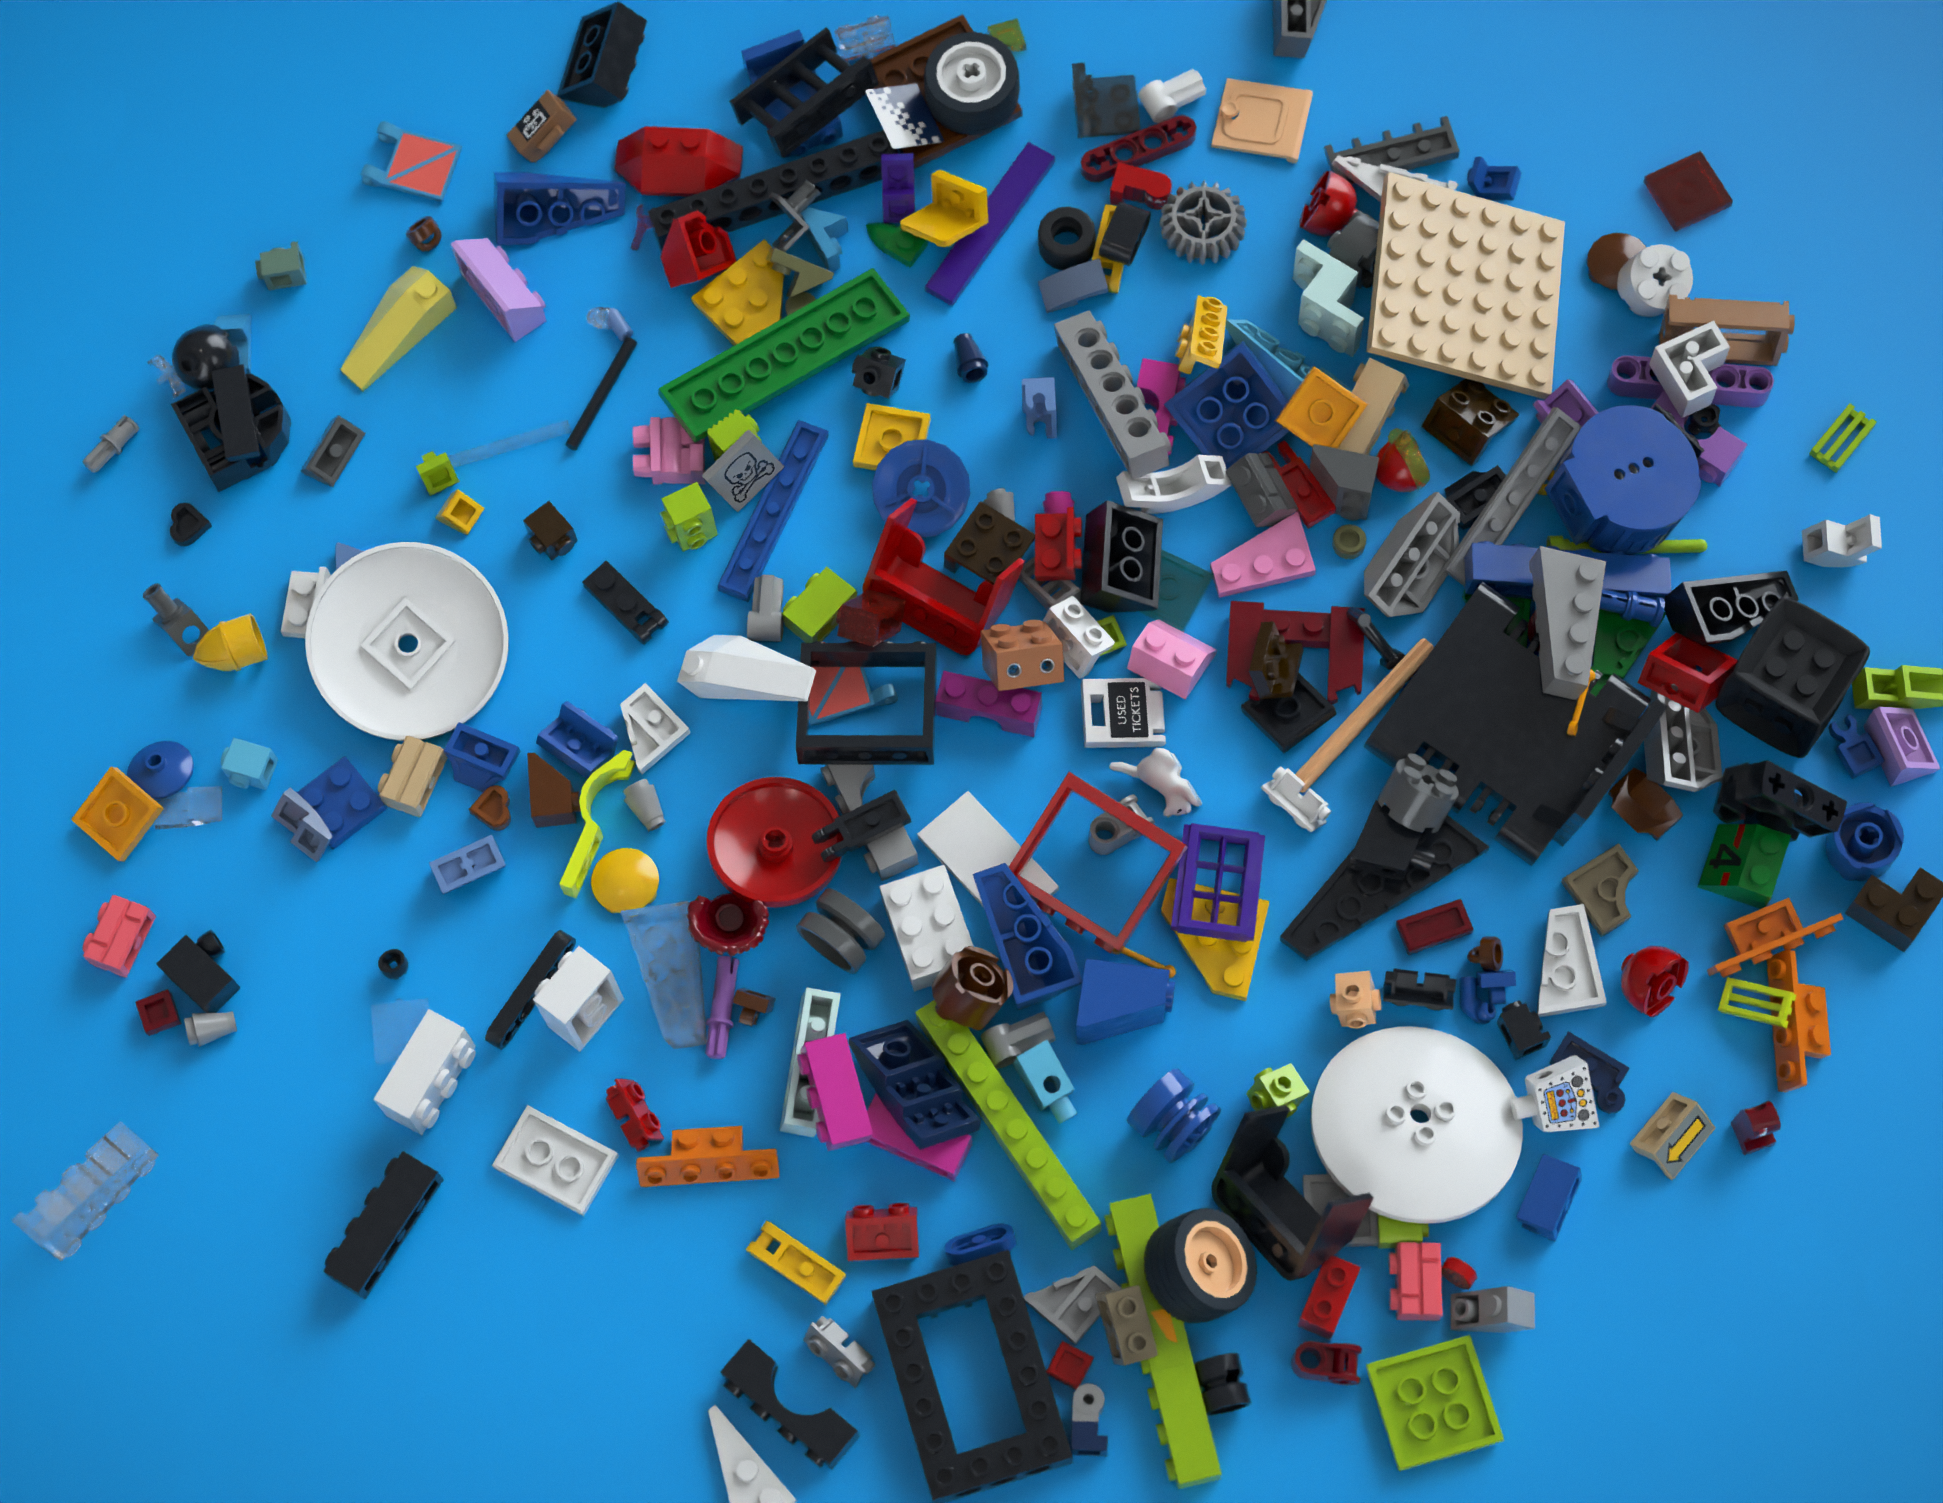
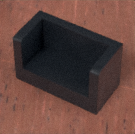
[156,935,240,1013]

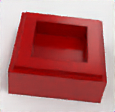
[1046,1341,1094,1390]

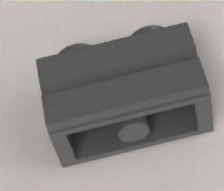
[1226,453,1298,527]

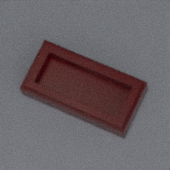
[1396,899,1474,955]

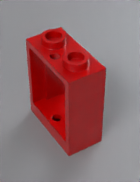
[1637,632,1738,713]

